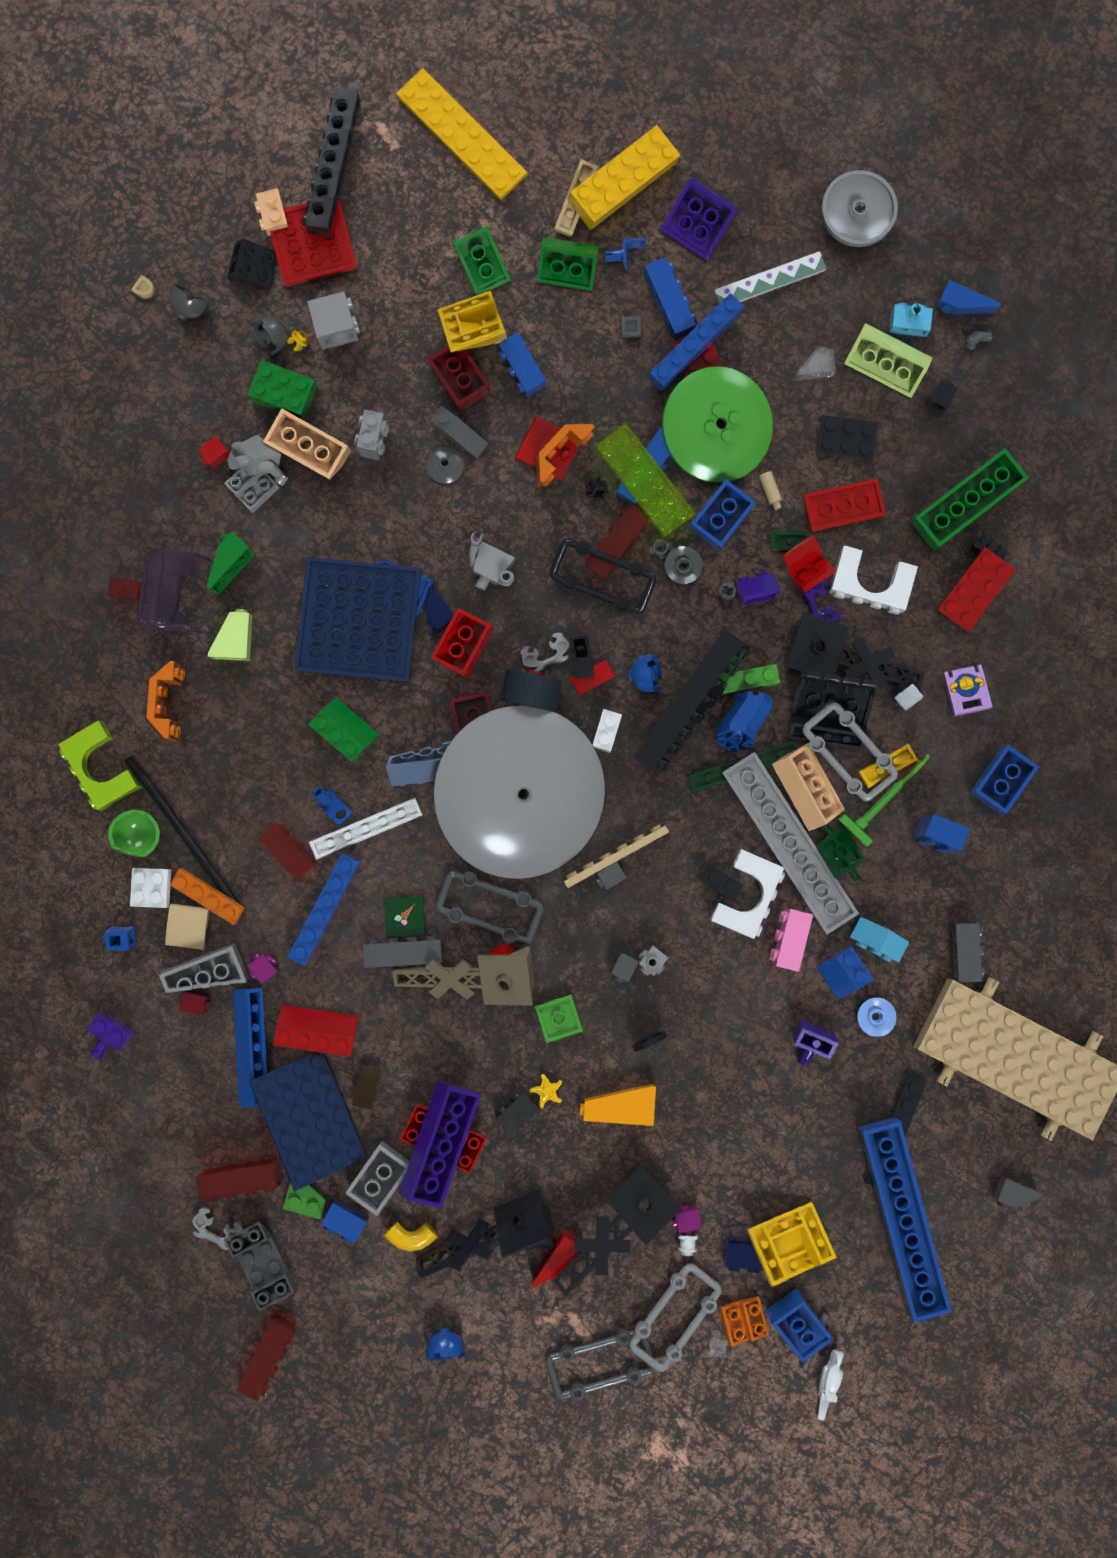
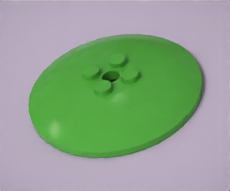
[662,367,773,483]

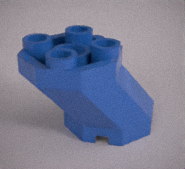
[715,691,773,752]

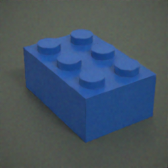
[689,480,756,551]
[969,745,1039,815]
[912,814,970,854]

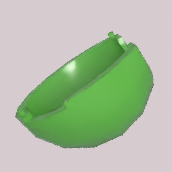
[108,809,160,858]

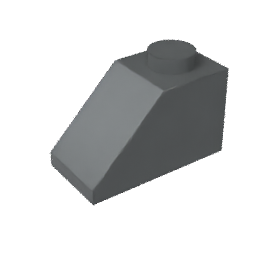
[993,1176,1042,1209]

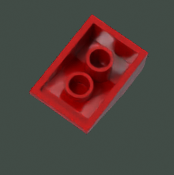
[531,1228,584,1288]

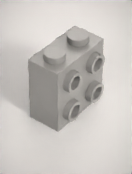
[354,410,389,460]

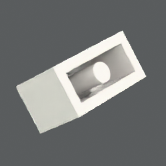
[592,709,622,753]

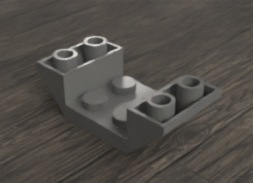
[224,1221,295,1311]

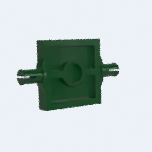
[815,823,865,882]

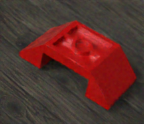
[400,1103,487,1174]

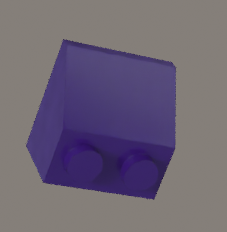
[734,571,781,607]

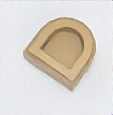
[131,275,155,299]

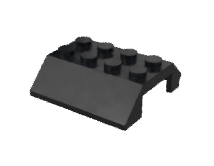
[788,671,879,750]

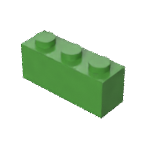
[721,664,780,696]

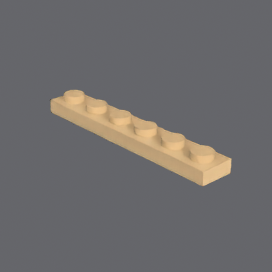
[564,824,669,888]

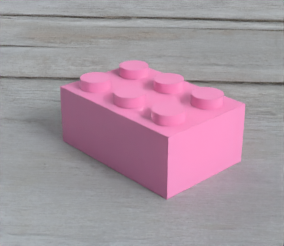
[769,908,813,972]

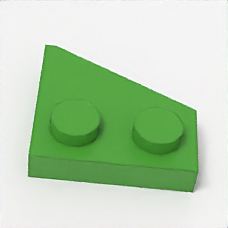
[283,1183,326,1219]

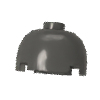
[169,284,208,320]
[250,315,287,355]

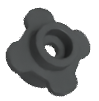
[649,537,671,559]

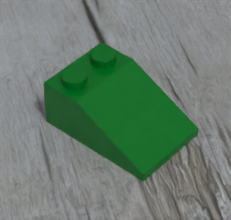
[451,225,511,296]
[206,532,256,596]

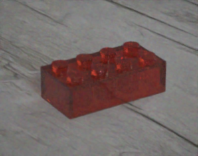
[196,1157,284,1202]

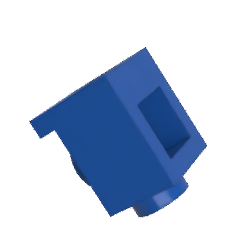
[104,926,136,951]

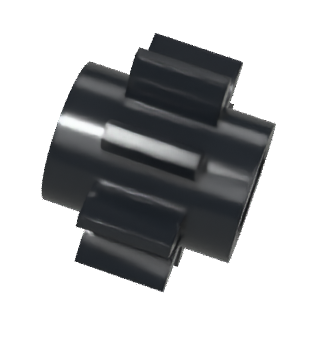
[585,476,609,501]

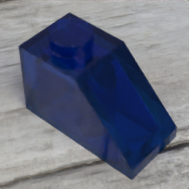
[426,587,454,633]

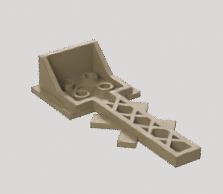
[392,947,535,1006]

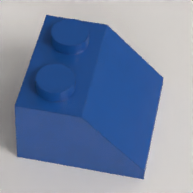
[816,946,874,999]

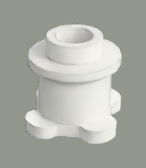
[677,1233,698,1256]

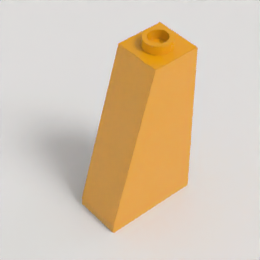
[580,1084,656,1126]

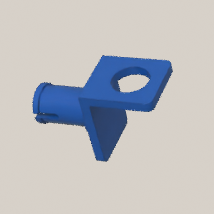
[605,238,647,270]
[313,787,353,825]

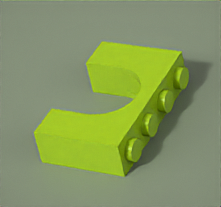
[58,721,142,811]

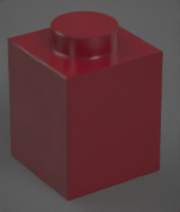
[178,990,211,1016]

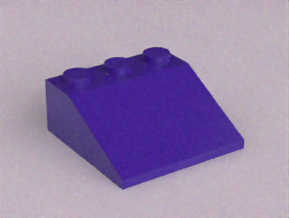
[660,178,740,260]

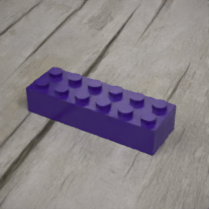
[398,1080,481,1208]

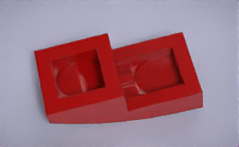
[570,660,616,695]

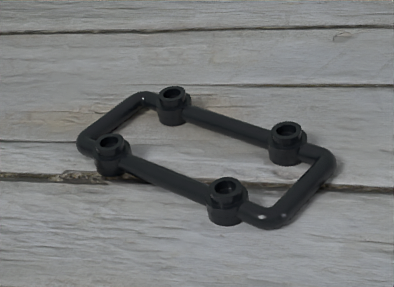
[550,539,657,614]

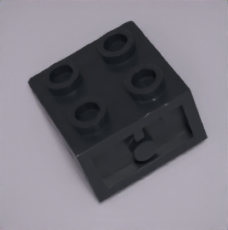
[227,238,277,288]

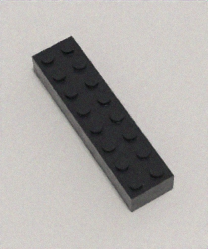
[634,629,751,773]

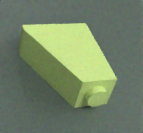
[208,609,252,661]

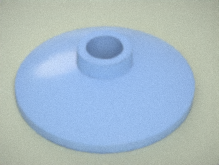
[857,998,896,1037]

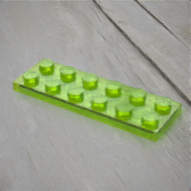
[595,423,695,538]

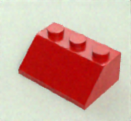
[431,608,494,679]

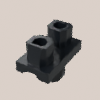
[971,535,1008,561]

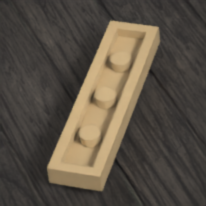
[554,159,598,238]

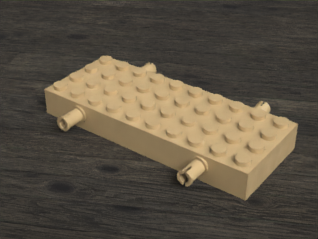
[913,977,1117,1141]

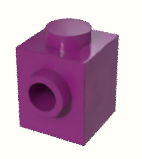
[248,953,280,984]
[672,1205,702,1235]

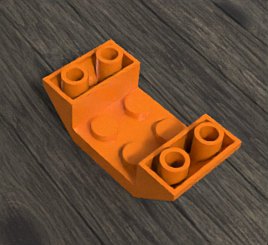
[536,424,595,489]
[146,661,185,742]

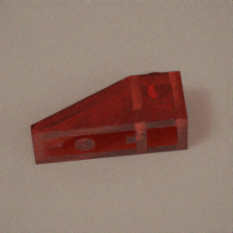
[107,576,172,607]

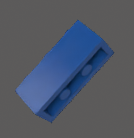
[497,333,546,398]

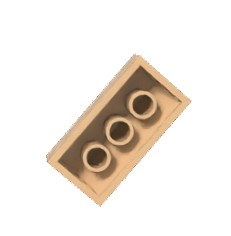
[263,409,351,480]
[772,743,845,831]

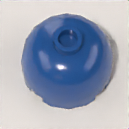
[629,654,662,693]
[426,1329,465,1360]

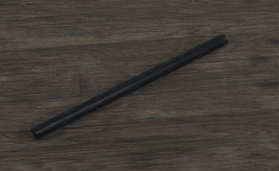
[124,755,245,910]

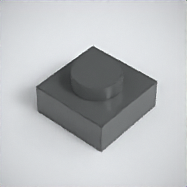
[621,316,641,338]

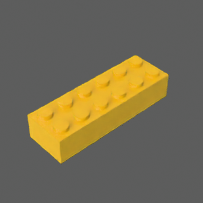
[567,125,680,230]

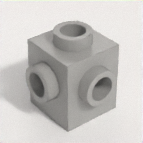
[638,945,668,976]

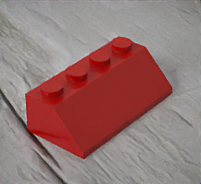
[273,1005,359,1057]

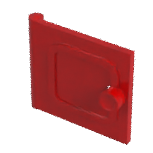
[515,416,578,481]

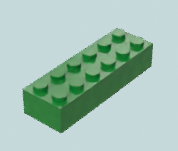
[911,448,1029,551]

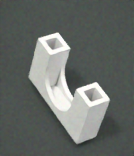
[829,545,918,615]
[710,849,785,939]

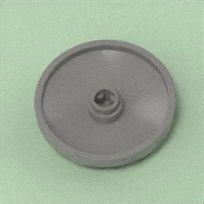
[821,170,898,247]

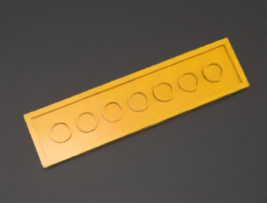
[396,68,527,201]

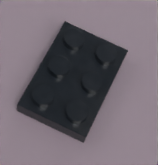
[816,415,878,462]

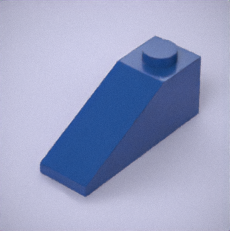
[936,280,1001,314]

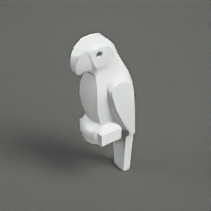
[817,1350,844,1420]

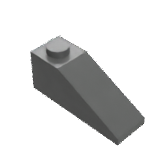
[430,406,488,459]

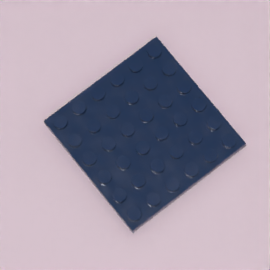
[294,557,421,682]

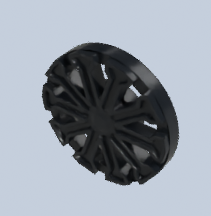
[632,1031,667,1052]

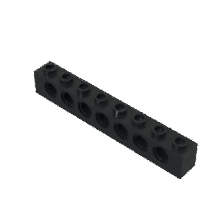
[303,87,361,238]

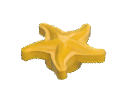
[530,1074,562,1108]

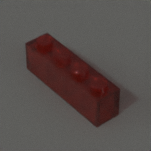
[585,504,650,581]
[237,1314,296,1402]

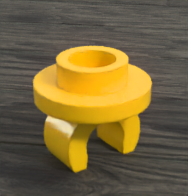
[287,330,309,351]

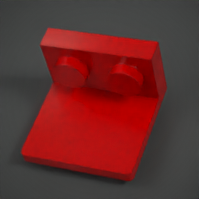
[782,535,836,593]

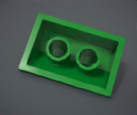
[537,237,599,291]
[308,698,379,764]

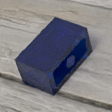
[723,1239,764,1273]

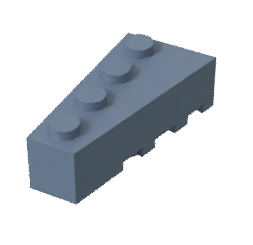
[386,741,450,786]

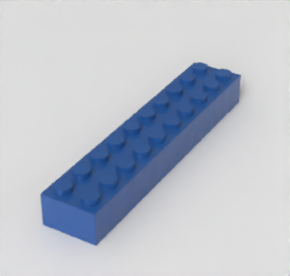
[858,1117,952,1323]

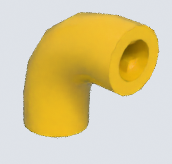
[384,1221,438,1252]

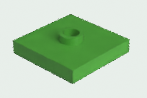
[535,994,583,1043]

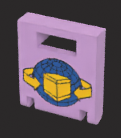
[942,664,993,717]

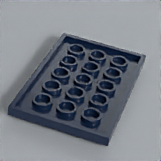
[249,1052,366,1191]

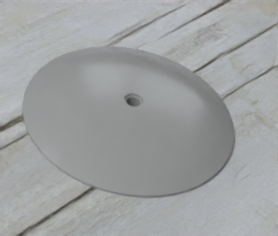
[434,705,605,879]

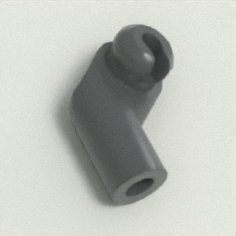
[966,331,992,350]

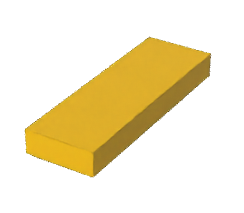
[858,744,918,789]

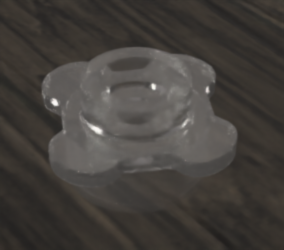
[708,1338,728,1359]

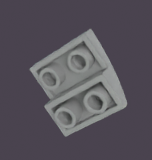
[224,468,280,513]

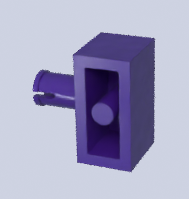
[87,1012,136,1060]
[793,1020,838,1067]

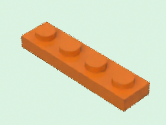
[171,868,245,925]

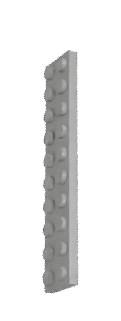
[722,752,859,935]

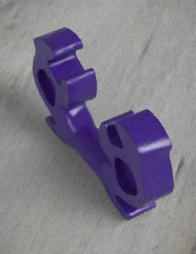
[802,578,841,622]

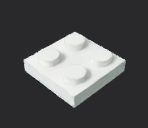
[130,868,171,908]

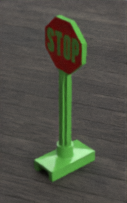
[838,754,930,847]

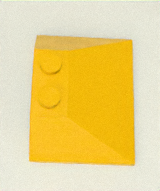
[438,291,507,352]
[747,1202,837,1287]

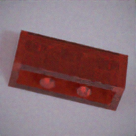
[259,823,317,882]

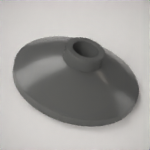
[426,446,464,484]
[665,546,703,584]

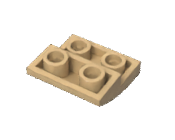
[165,904,209,950]

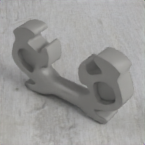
[520,633,569,672]
[193,1207,244,1250]

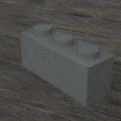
[951,923,985,982]

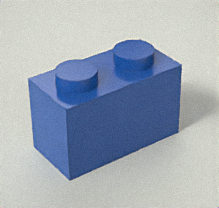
[321,1200,369,1243]

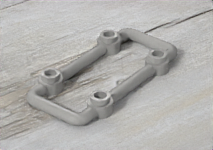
[803,702,898,802]
[629,1263,722,1372]

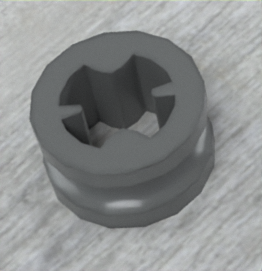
[718,582,736,601]

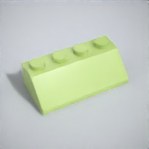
[844,323,932,398]

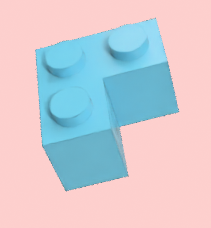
[850,917,909,963]

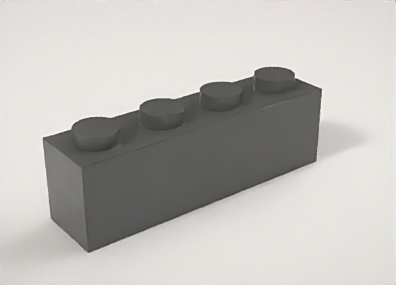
[363,936,443,968]

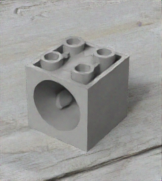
[307,292,360,350]

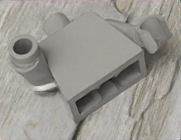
[227,435,288,486]
[469,531,515,591]

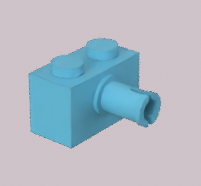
[889,303,933,337]

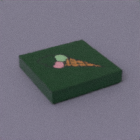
[384,896,425,937]

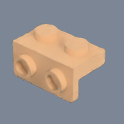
[254,188,288,236]

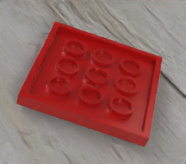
[270,198,358,287]

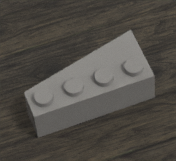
[159,943,249,993]

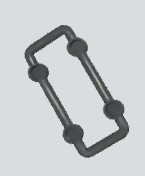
[436,870,544,945]
[546,1328,655,1401]

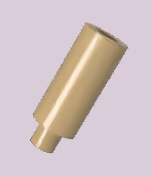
[759,471,782,510]

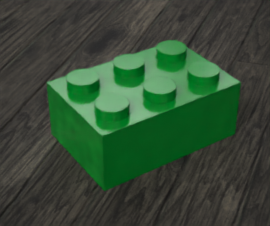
[247,360,318,421]

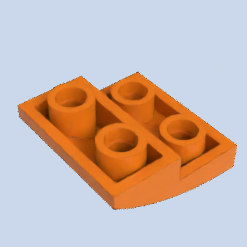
[719,1296,769,1347]

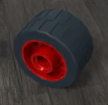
[500,668,563,712]

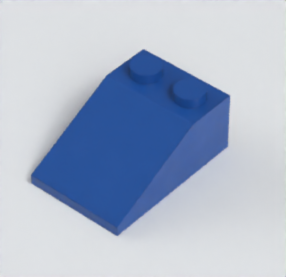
[765,1288,834,1363]

